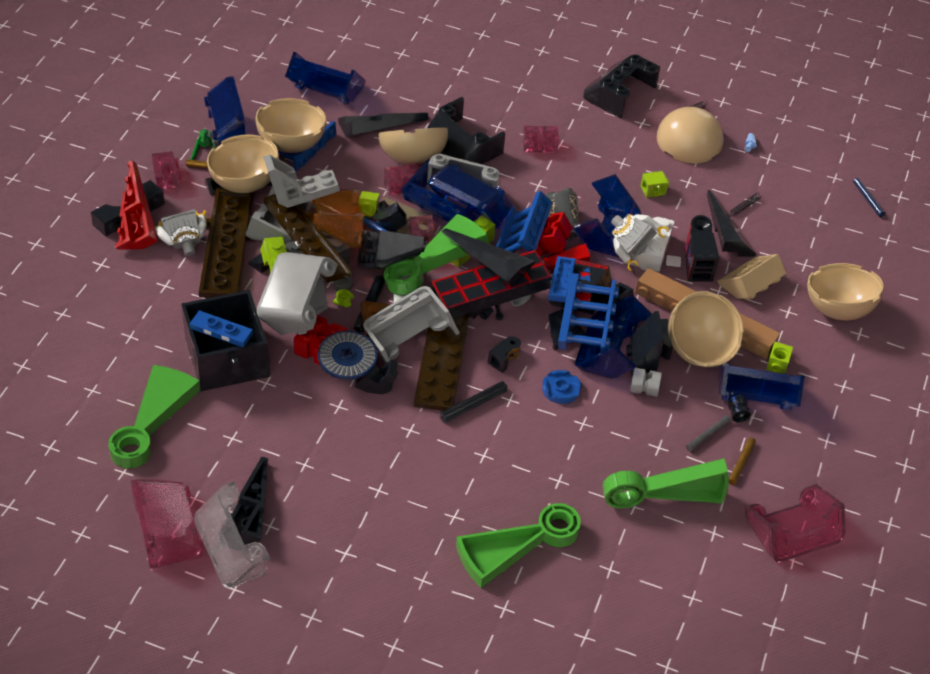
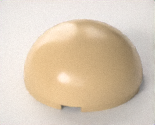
[255,98,326,153]
[657,107,724,163]
[379,128,448,166]
[207,135,279,193]
[807,263,884,321]
[668,291,744,368]

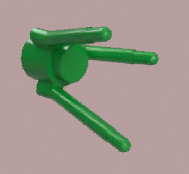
[190,129,216,160]

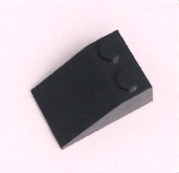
[626,311,664,377]

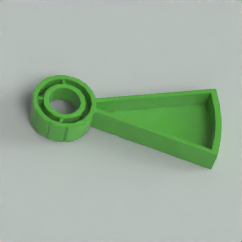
[384,214,489,295]
[108,365,200,469]
[603,458,729,508]
[456,503,581,588]

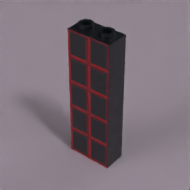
[431,250,552,319]

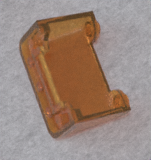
[312,189,364,248]

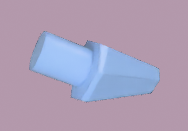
[744,133,757,152]

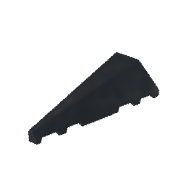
[221,457,268,550]

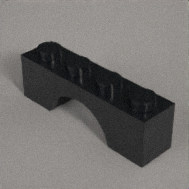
[91,180,165,237]

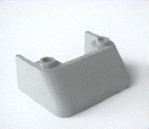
[363,286,460,363]

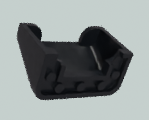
[357,230,426,269]

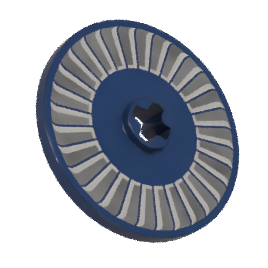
[318,331,377,380]

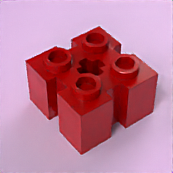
[536,212,573,256]
[293,314,347,365]

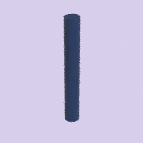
[853,178,885,217]

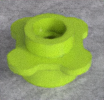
[333,289,354,307]

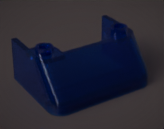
[285,51,366,104]
[204,76,246,146]
[402,159,488,222]
[427,164,513,230]
[573,174,641,258]
[575,295,652,379]
[718,363,805,410]

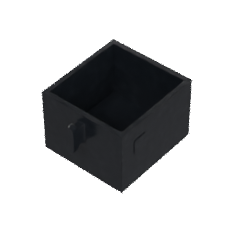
[181,290,269,392]

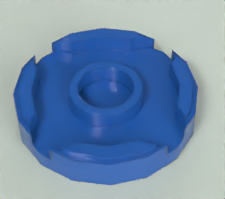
[542,370,581,404]

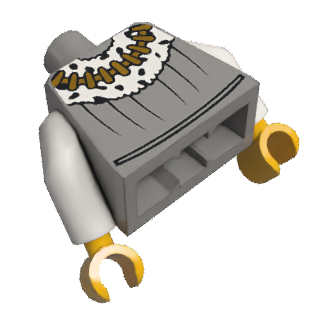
[154,209,207,256]
[611,214,669,271]

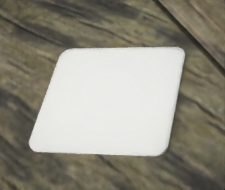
[666,255,681,267]

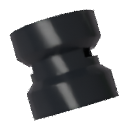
[727,395,751,423]

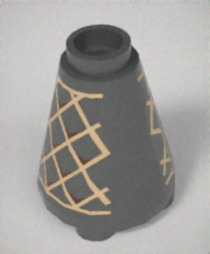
[546,188,579,240]

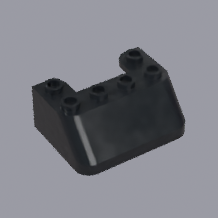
[583,54,661,119]

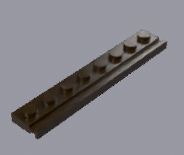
[263,194,352,283]

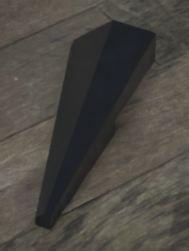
[338,112,428,137]
[707,190,756,257]
[442,228,535,287]

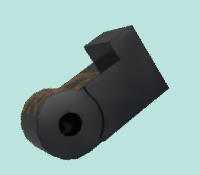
[487,336,521,373]

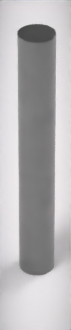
[686,415,731,452]

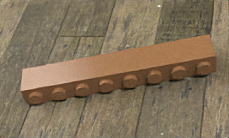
[635,268,780,360]

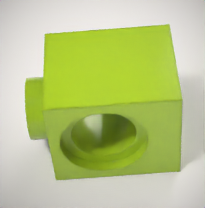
[641,171,669,198]
[358,191,380,217]
[766,342,793,376]

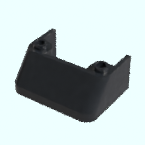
[427,97,505,165]

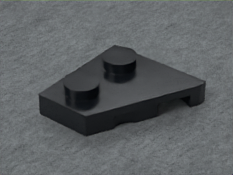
[548,308,585,351]

